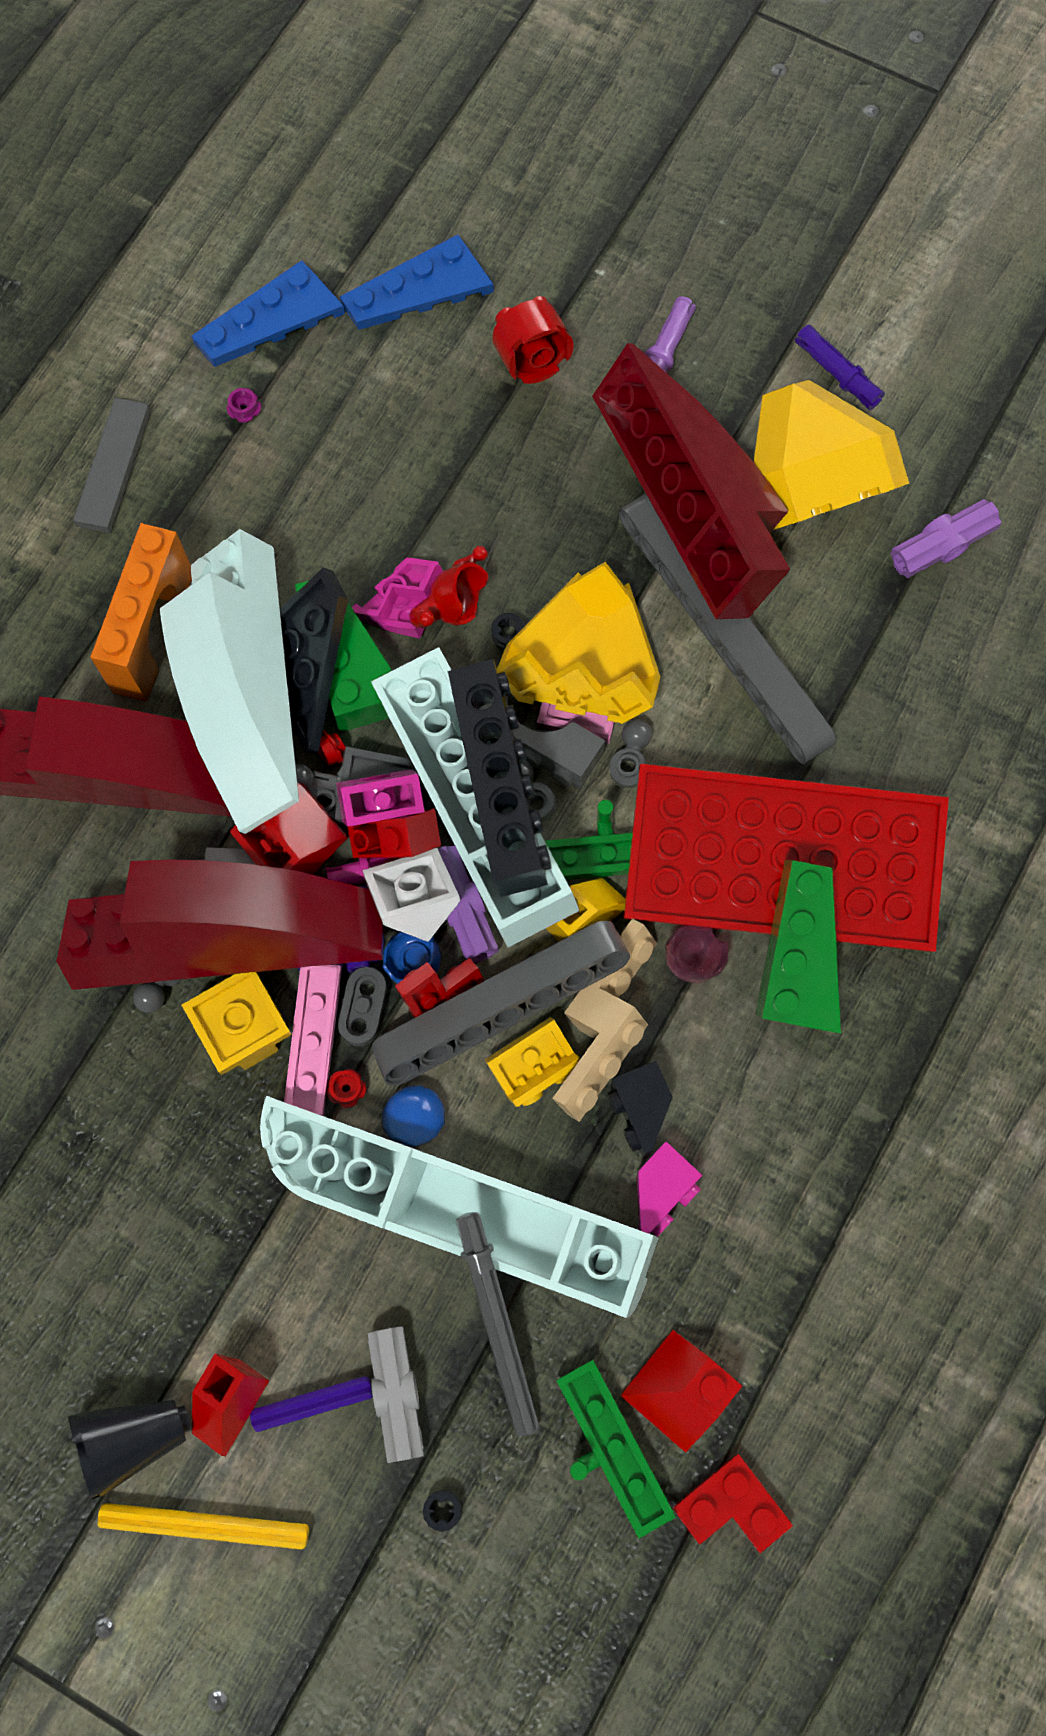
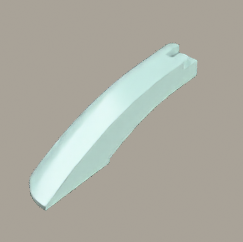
[260,1096,658,1318]

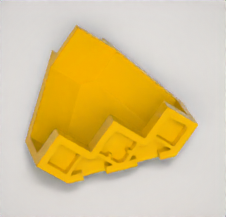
[754,380,909,530]
[497,562,661,724]

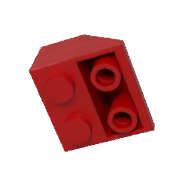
[230,783,348,875]

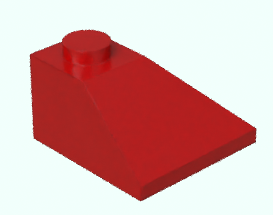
[620,1330,742,1453]

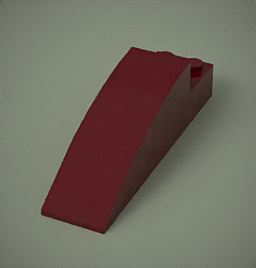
[592,343,791,620]
[0,696,232,817]
[56,859,384,990]

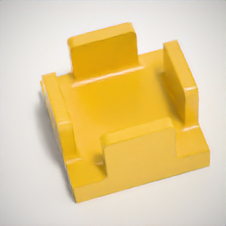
[182,972,292,1075]

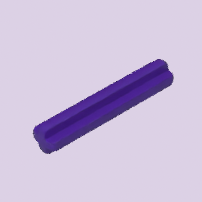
[250,1376,373,1432]

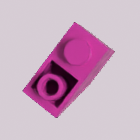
[636,1142,702,1237]

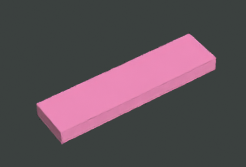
[284,965,342,1116]

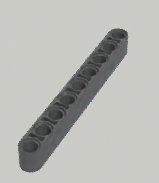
[618,493,836,764]

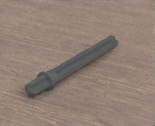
[456,1212,539,1436]

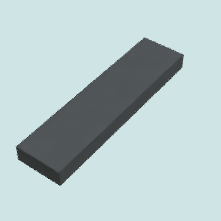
[73,397,151,533]

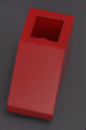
[348,808,441,858]
[192,1353,270,1457]

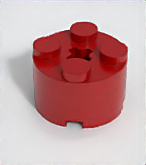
[492,296,574,384]

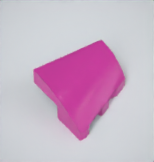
[352,558,443,638]

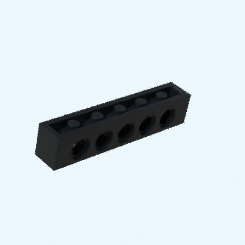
[447,659,552,897]

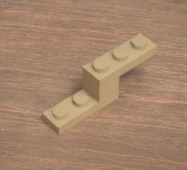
[553,919,657,1122]

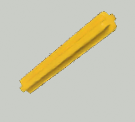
[98,1503,309,1549]

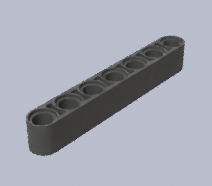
[371,920,630,1085]

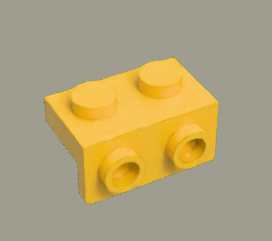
[484,1017,580,1107]

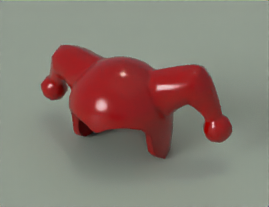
[409,546,488,629]

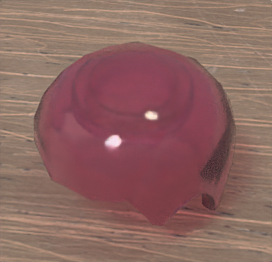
[665,925,728,984]

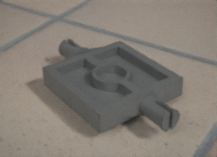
[312,747,437,825]

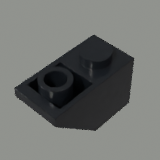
[607,1061,673,1159]

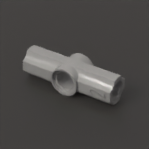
[368,1326,424,1463]

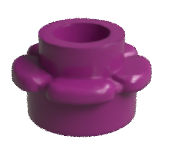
[226,388,261,423]

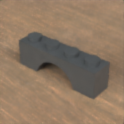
[479,695,605,789]

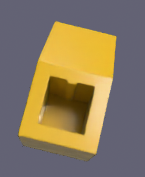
[546,878,625,942]

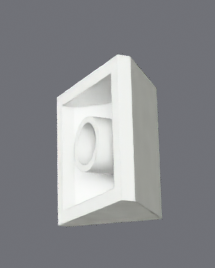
[363,848,460,942]

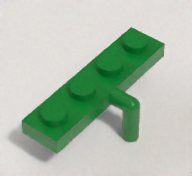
[545,800,632,880]
[556,1360,676,1539]

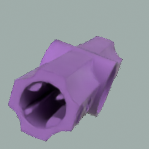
[890,499,1002,578]
[438,845,499,963]

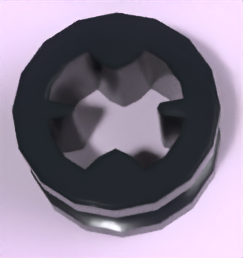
[491,613,524,650]
[423,1490,462,1532]

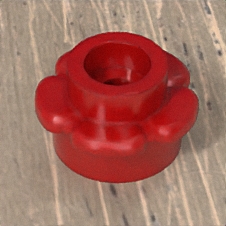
[317,730,345,766]
[327,1069,366,1108]

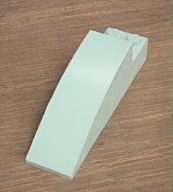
[160,529,299,834]
[371,647,579,947]

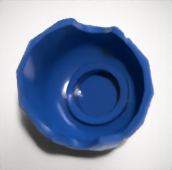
[383,931,442,984]
[382,1085,445,1148]

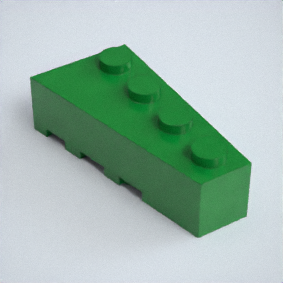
[295,581,392,733]
[755,860,841,1034]

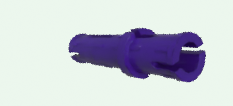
[795,324,885,411]

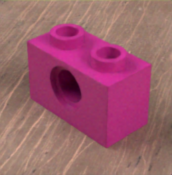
[336,769,425,827]

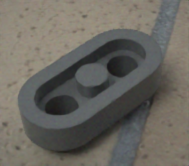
[338,967,387,1047]

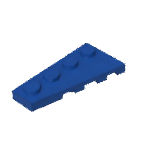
[340,235,494,330]
[191,260,345,367]

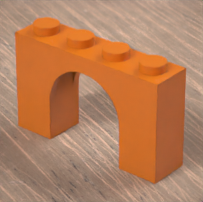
[90,523,192,702]

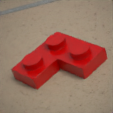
[395,958,485,1018]
[672,1453,793,1554]

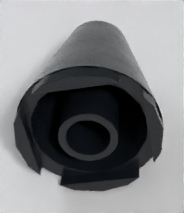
[68,1400,192,1500]

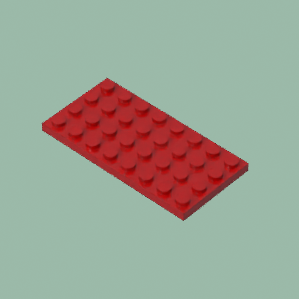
[623,764,949,952]

